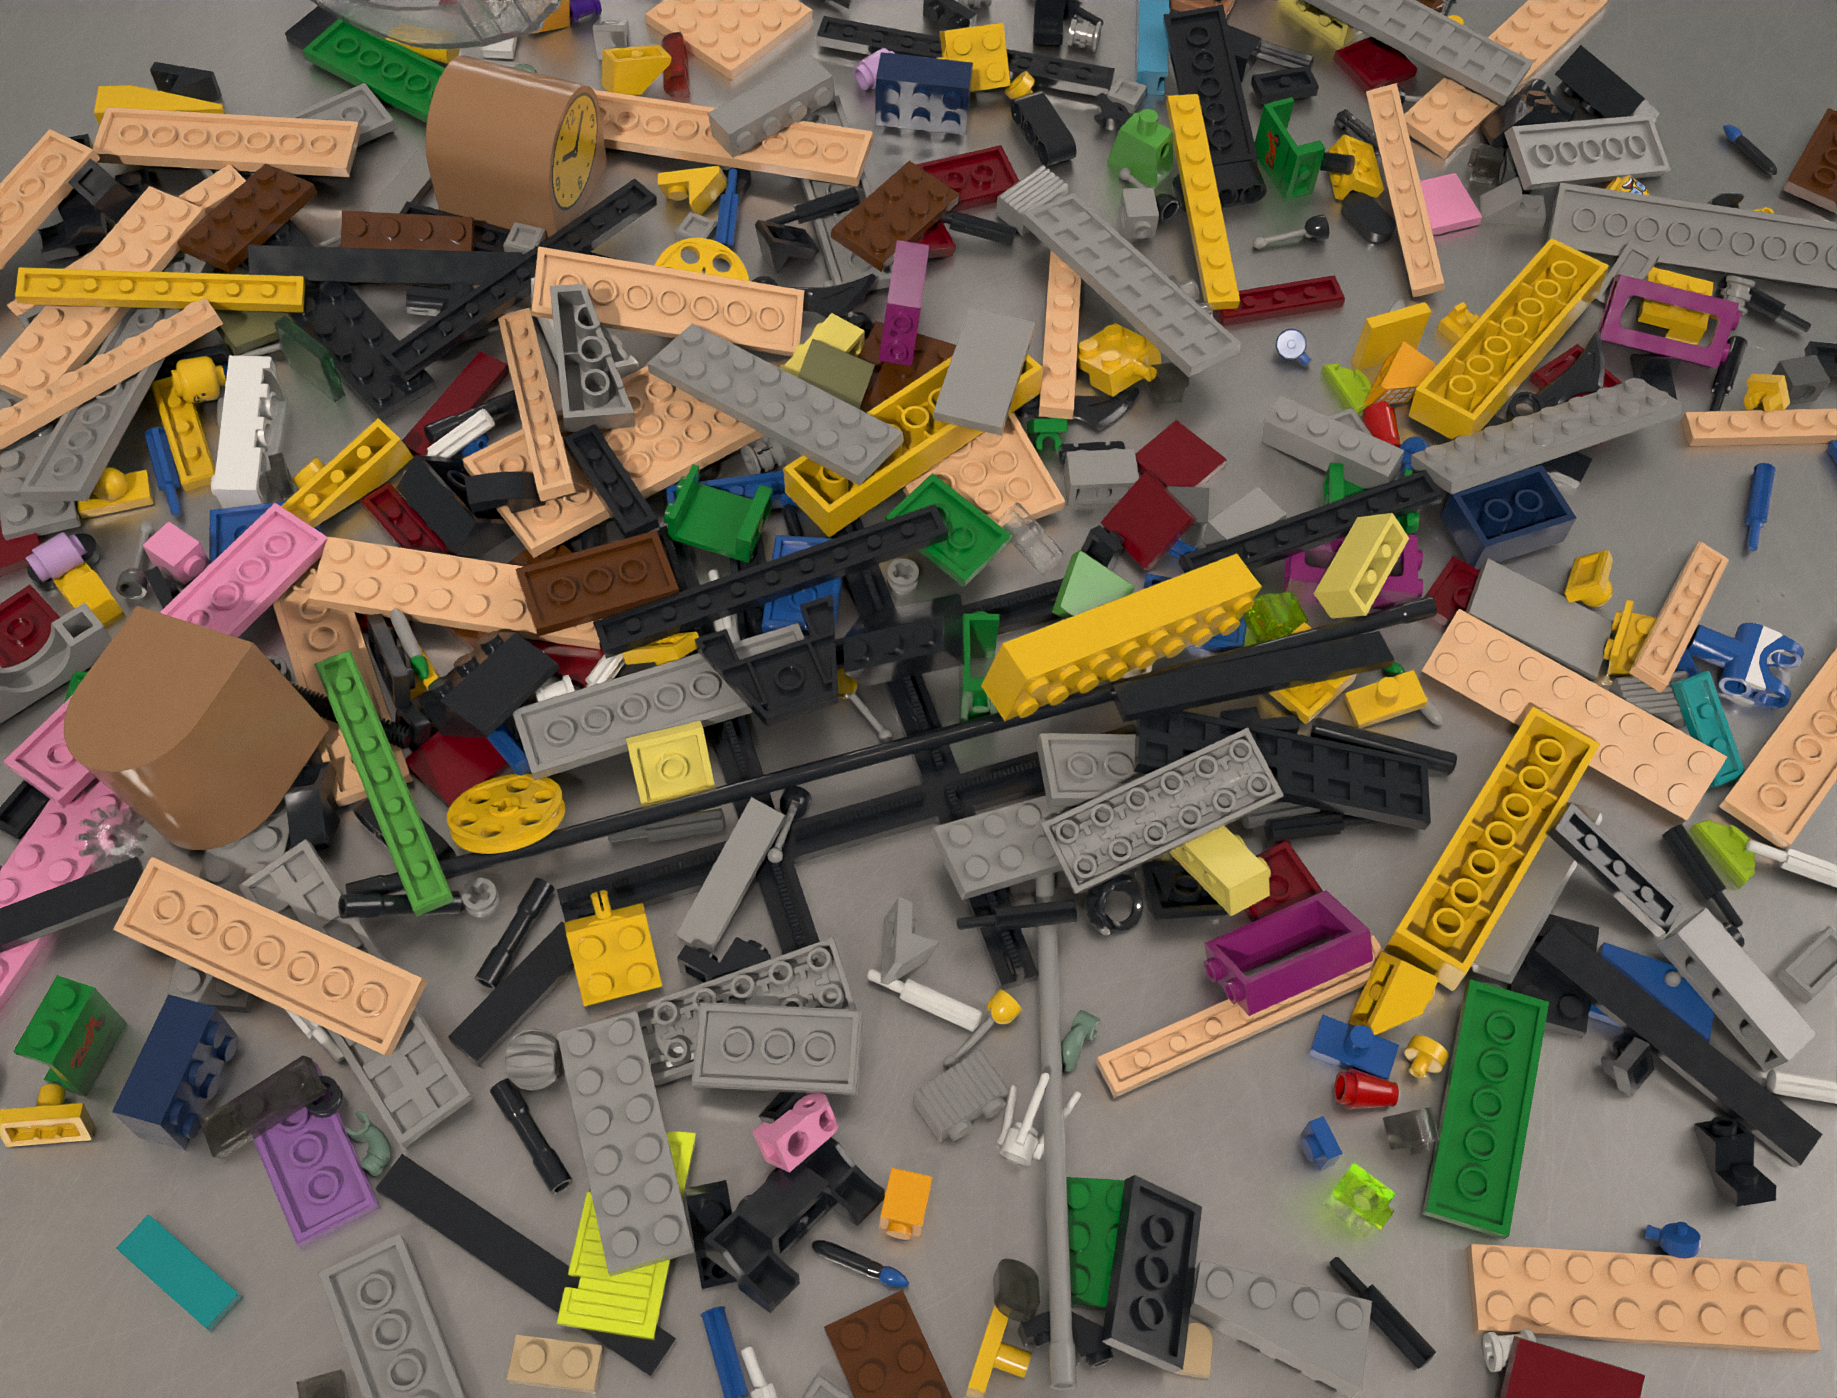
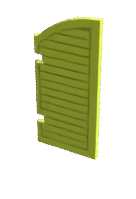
[556,1131,696,1340]

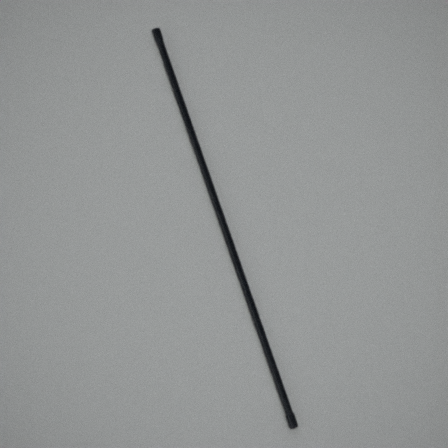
[345,596,1437,895]

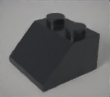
[1479,91,1562,147]

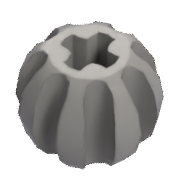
[505,1029,562,1091]

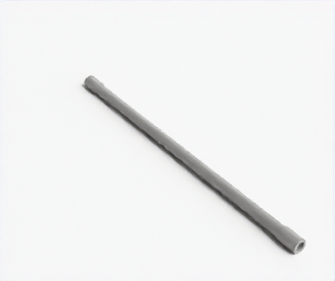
[1035,872,1077,1390]

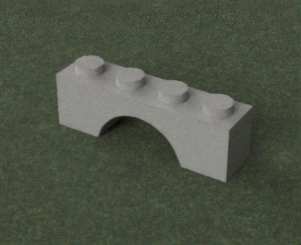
[0,603,112,724]

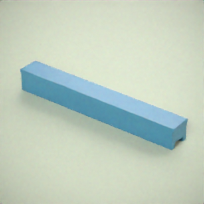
[1134,0,1169,96]

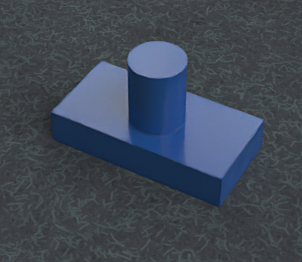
[1308,1014,1399,1080]

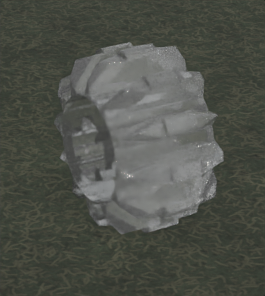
[74,804,149,868]

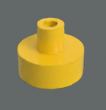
[1005,71,1035,99]
[291,456,326,489]
[1404,1035,1449,1079]

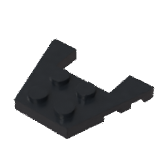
[695,595,838,727]

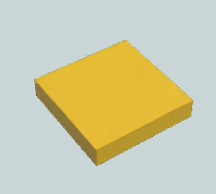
[1351,302,1432,370]

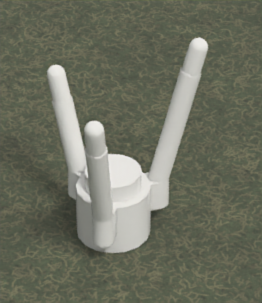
[997,1073,1081,1166]

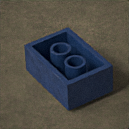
[875,52,973,135]
[1440,465,1577,569]
[112,994,237,1150]

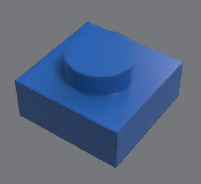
[1301,1116,1343,1172]

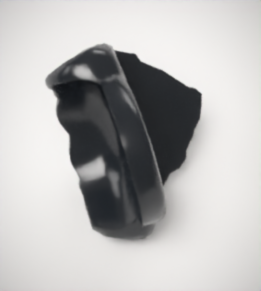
[1084,874,1143,936]

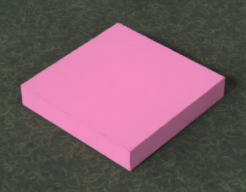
[1420,173,1482,235]

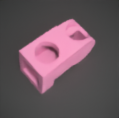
[752,1093,838,1172]

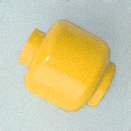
[171,356,226,404]

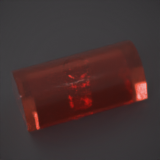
[661,32,690,98]

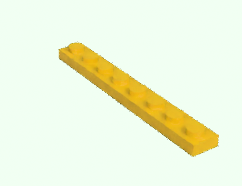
[1166,94,1240,310]
[15,267,305,312]

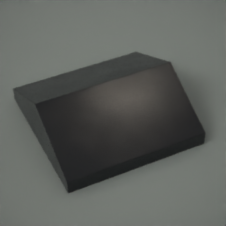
[1141,860,1229,920]

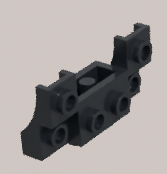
[38,134,109,262]
[704,1137,885,1313]

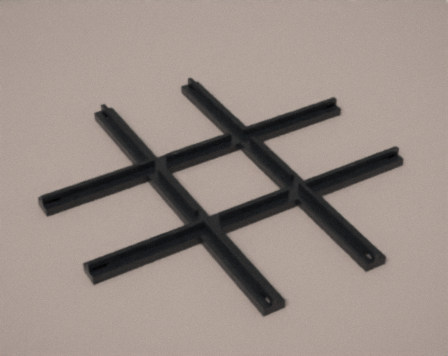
[513,517,1136,990]

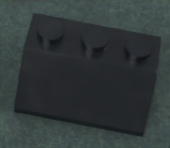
[1555,45,1660,120]
[396,455,515,557]
[843,593,965,686]
[418,631,560,738]

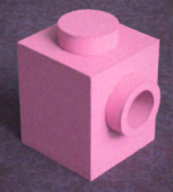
[142,521,209,586]

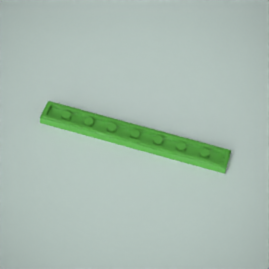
[314,650,454,917]

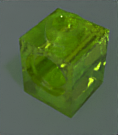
[1242,592,1309,643]
[1322,1162,1396,1237]

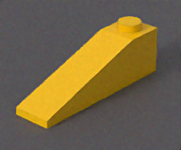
[94,85,226,126]
[281,418,413,528]

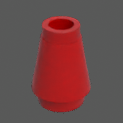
[1362,401,1401,448]
[1334,1068,1399,1109]

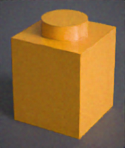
[880,1168,933,1240]

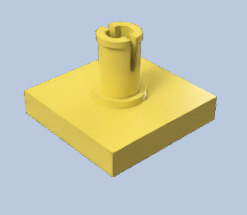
[626,721,715,807]

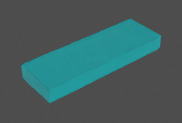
[1671,671,1745,787]
[116,1214,243,1332]

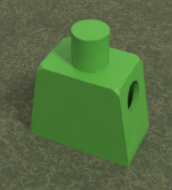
[1107,109,1173,188]

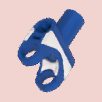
[1687,623,1804,709]

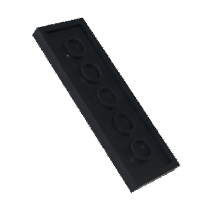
[1163,5,1258,166]

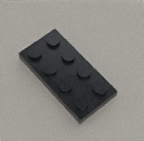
[1101,1175,1202,1373]

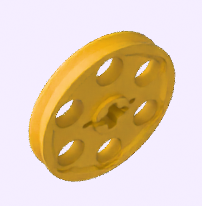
[654,238,750,281]
[446,774,566,854]

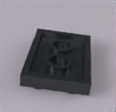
[1507,914,1599,1038]

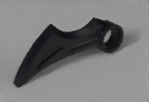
[751,274,876,319]
[1506,332,1605,421]
[1014,388,1139,431]

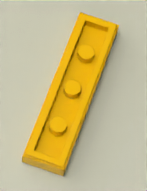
[151,376,216,492]

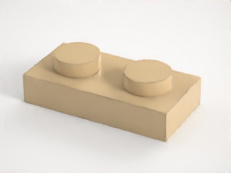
[506,1335,604,1394]

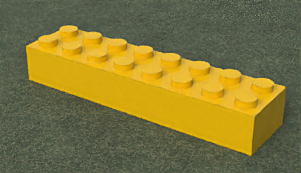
[1408,238,1609,440]
[783,354,1043,537]
[981,554,1262,721]
[1384,707,1600,991]

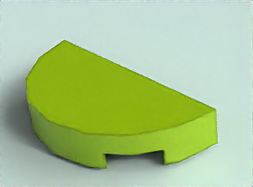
[1321,363,1372,417]
[1690,820,1756,889]

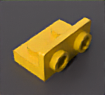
[1328,134,1384,200]
[1603,600,1656,677]

